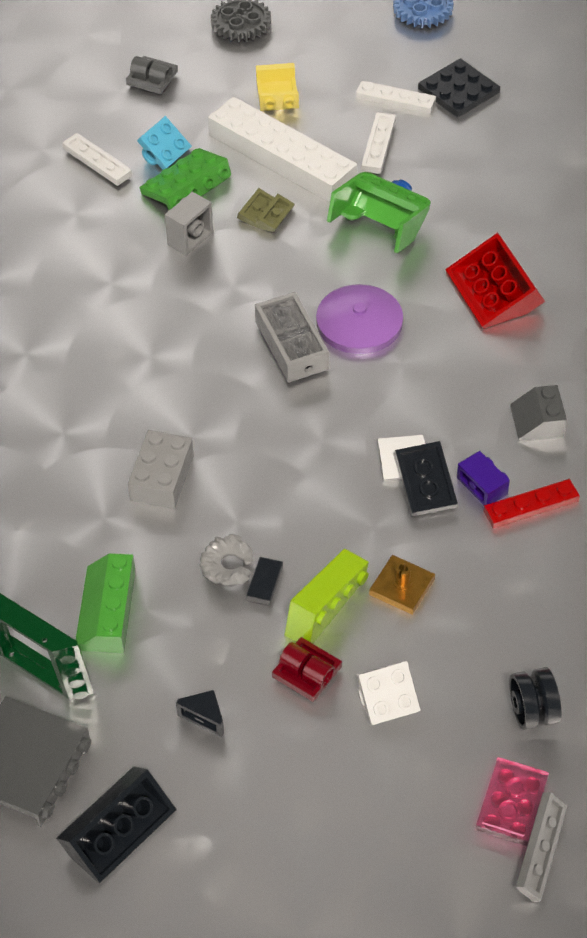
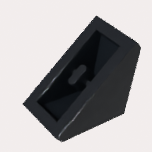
[176,690,224,737]

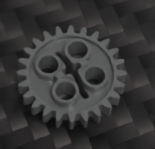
[211,0,271,42]

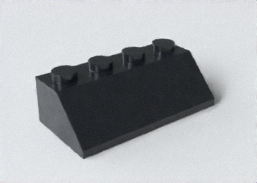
[56,767,177,883]

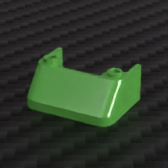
[327,172,431,253]

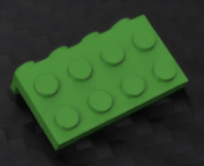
[139,148,231,210]

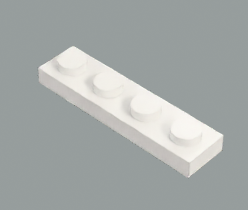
[356,81,436,114]
[361,112,396,174]
[62,133,132,186]

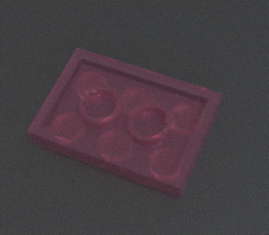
[475,757,549,846]

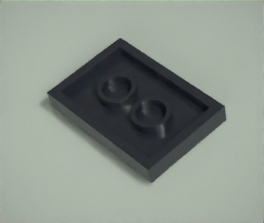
[394,441,458,517]

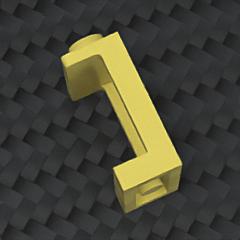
[256,63,299,111]

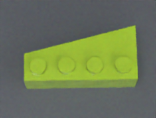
[284,548,369,644]

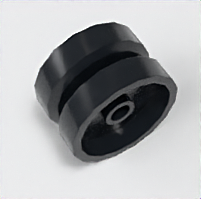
[509,667,562,730]

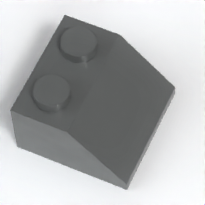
[510,385,567,441]

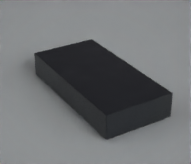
[246,557,283,605]

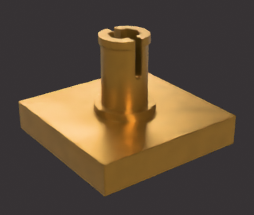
[369,555,435,615]

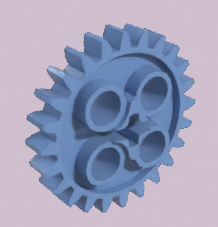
[393,0,454,28]

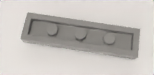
[516,792,567,902]

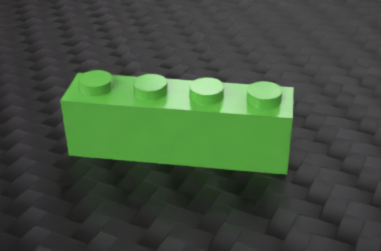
[75,553,136,653]

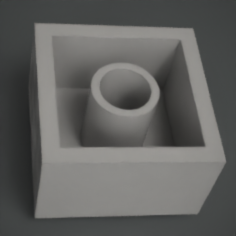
[165,191,214,256]

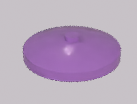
[316,284,403,354]

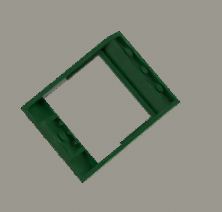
[0,593,94,700]

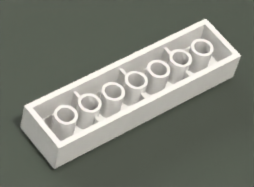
[208,97,357,203]

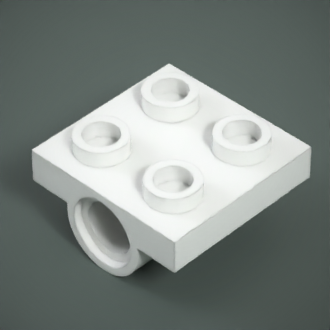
[357,661,420,725]

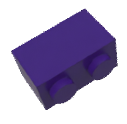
[457,451,510,505]

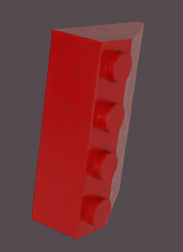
[445,232,545,329]

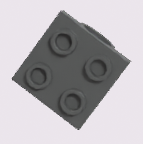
[126,56,178,94]

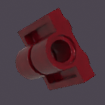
[272,637,342,702]

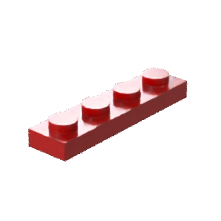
[483,479,580,529]

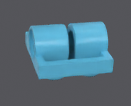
[137,116,192,170]

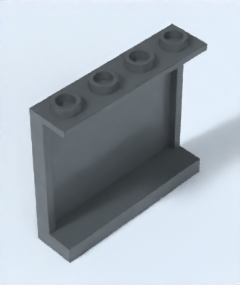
[0,696,91,827]

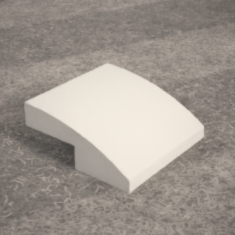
[377,435,425,482]

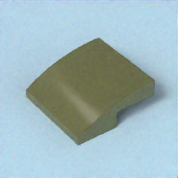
[237,188,295,232]

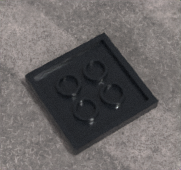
[418,58,500,118]

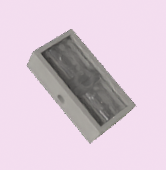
[255,292,329,383]

